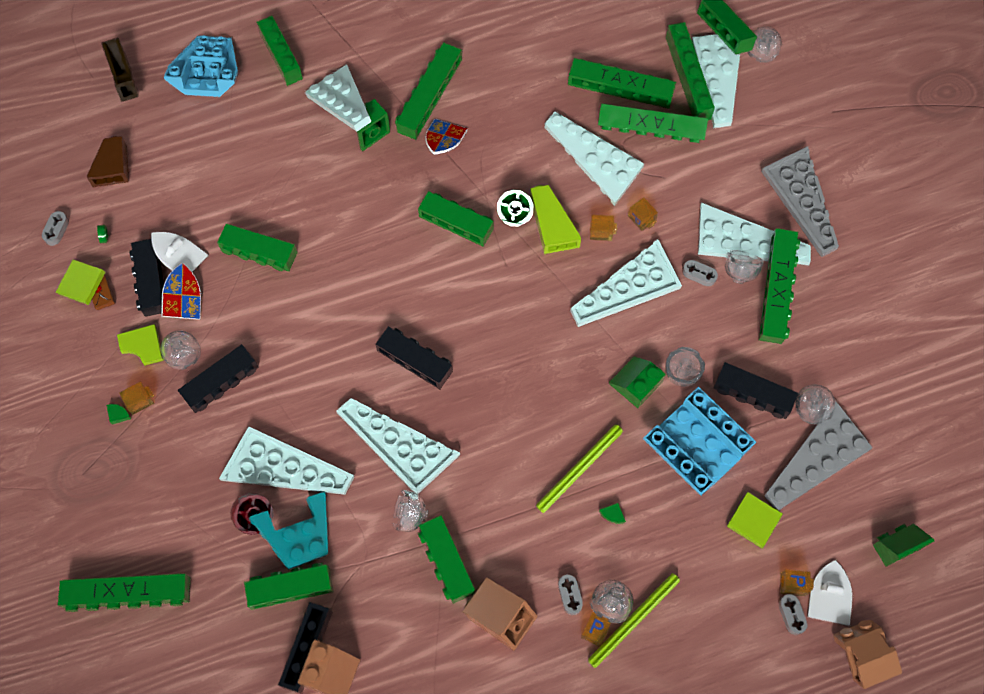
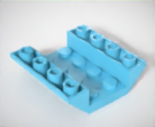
[643,387,756,496]

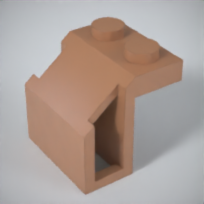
[833,619,902,689]

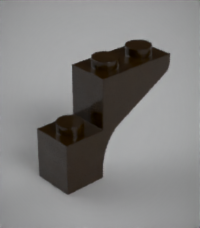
[101,37,139,102]

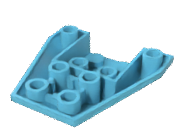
[164,35,238,97]

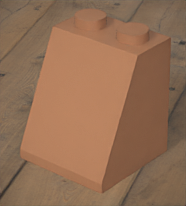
[463,577,538,651]
[298,640,360,694]

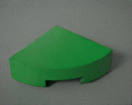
[106,404,131,425]
[599,503,626,524]

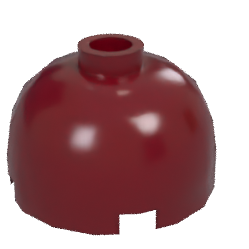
[230,493,273,535]

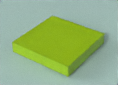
[56,260,106,305]
[727,492,783,548]

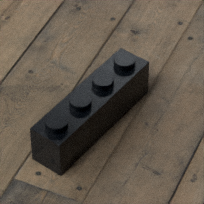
[129,239,164,317]
[375,326,453,390]
[177,344,259,413]
[713,362,798,419]
[278,602,333,694]

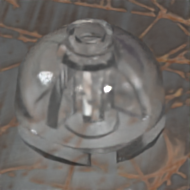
[747,26,782,62]
[724,250,764,284]
[160,330,201,370]
[665,347,705,387]
[795,384,835,424]
[393,490,428,532]
[590,580,634,623]

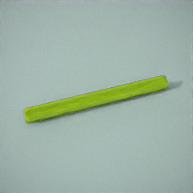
[536,424,623,513]
[588,573,680,668]

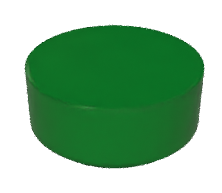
[97,225,108,244]

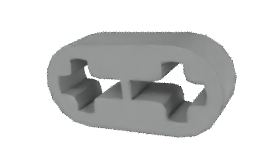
[42,211,69,246]
[682,260,718,286]
[558,575,583,615]
[779,594,807,635]

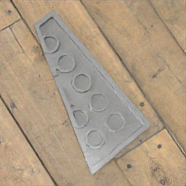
[761,146,839,257]
[764,400,873,511]

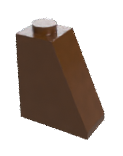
[87,136,129,187]

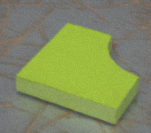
[117,324,163,366]

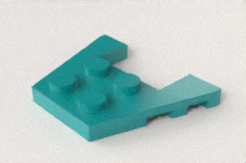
[249,492,328,570]

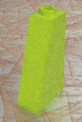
[530,185,581,254]

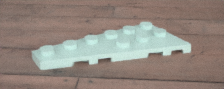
[692,34,740,128]
[305,64,372,131]
[545,112,644,206]
[698,203,811,265]
[570,239,682,327]
[336,398,460,495]
[219,427,354,495]

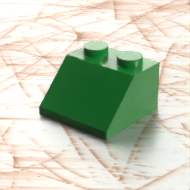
[357,99,390,152]
[609,356,666,408]
[873,524,934,567]

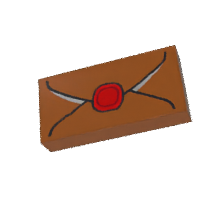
[92,274,115,311]

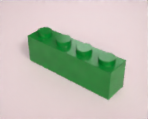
[697,0,757,55]
[257,16,303,86]
[418,191,494,247]
[217,224,298,272]
[417,516,475,604]
[244,563,333,610]

